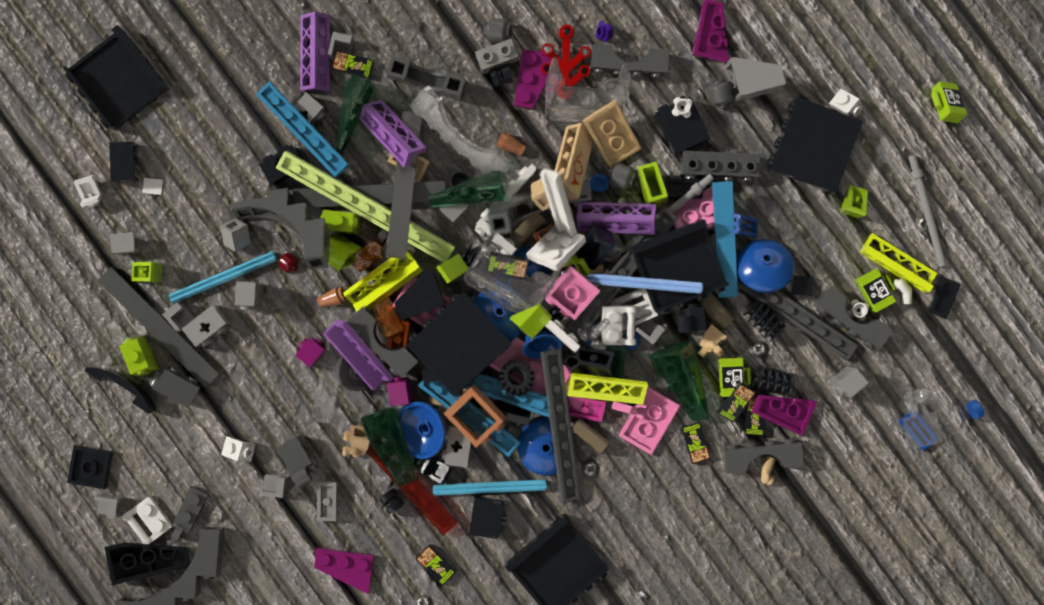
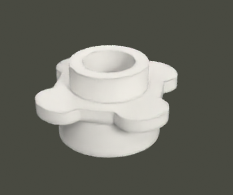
[672,97,693,118]
[847,299,869,321]

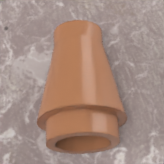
[496,132,526,156]
[317,287,347,308]

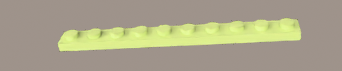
[276,150,455,263]

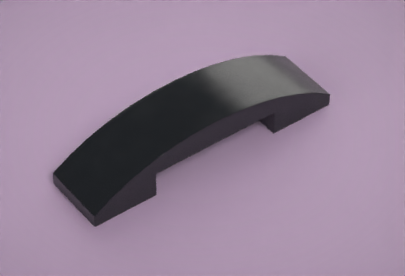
[84,367,156,414]

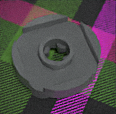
[336,356,367,391]

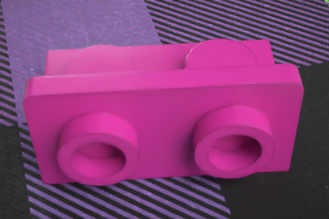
[567,396,606,422]

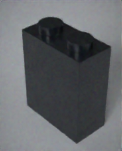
[654,96,710,157]

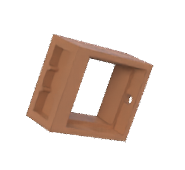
[444,384,507,447]

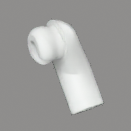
[893,278,912,304]

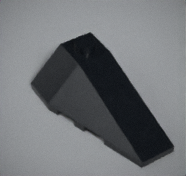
[104,542,191,586]

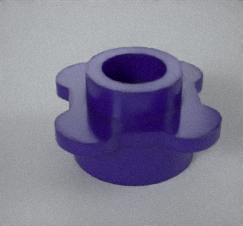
[596,21,613,42]

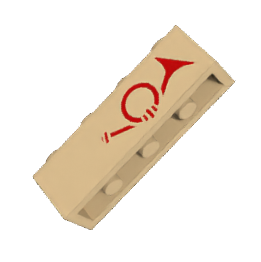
[555,122,593,201]

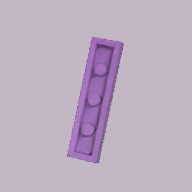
[300,11,330,92]
[359,100,427,167]
[576,202,656,235]
[323,320,394,390]

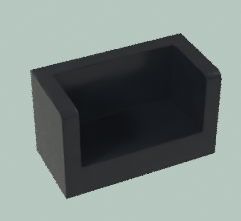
[109,141,139,183]
[575,225,615,270]

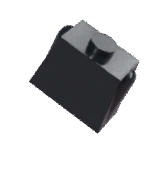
[469,495,507,539]

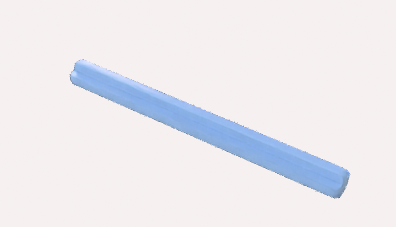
[586,273,703,293]

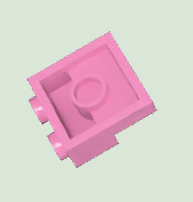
[544,265,600,320]

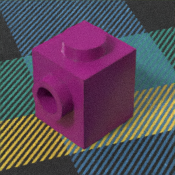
[295,337,327,368]
[387,376,413,406]

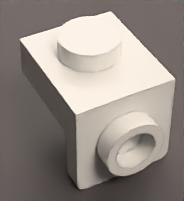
[829,89,862,118]
[74,175,103,207]
[221,436,255,462]

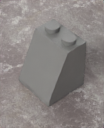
[724,57,787,103]

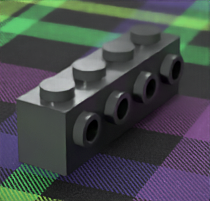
[680,151,760,182]

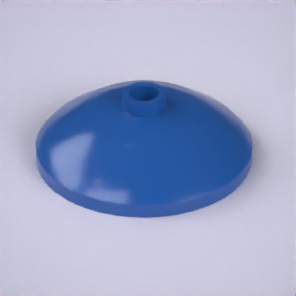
[736,239,795,293]
[473,288,524,342]
[395,401,446,459]
[517,418,575,475]

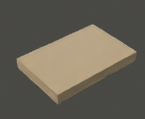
[582,100,642,169]

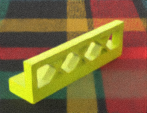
[859,233,937,293]
[343,250,422,311]
[566,373,648,405]

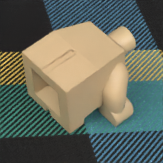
[698,325,728,357]
[342,425,370,458]

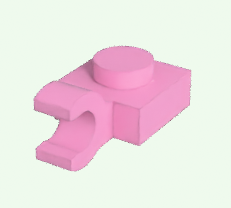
[612,401,646,418]

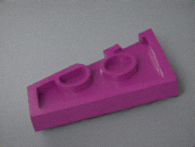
[692,0,729,64]
[514,49,560,109]
[751,395,817,436]
[314,547,374,594]

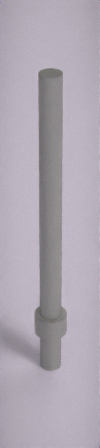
[908,155,947,267]
[624,174,714,253]

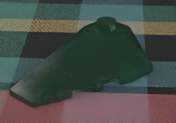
[336,74,375,156]
[428,170,508,207]
[649,341,709,421]
[361,406,417,486]

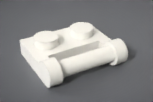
[610,288,658,331]
[601,305,637,346]
[121,495,173,544]

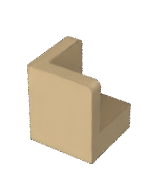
[531,179,550,211]

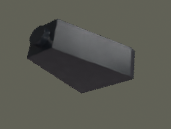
[393,268,446,321]

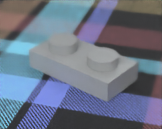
[317,481,338,521]

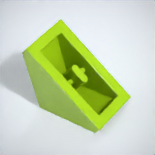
[840,184,868,218]
[436,253,469,284]
[131,262,163,283]
[510,304,552,339]

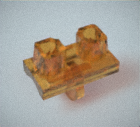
[352,241,382,272]
[372,298,404,338]

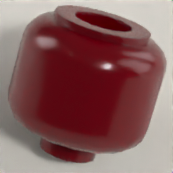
[278,253,299,274]

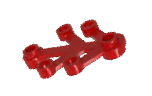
[540,24,591,99]

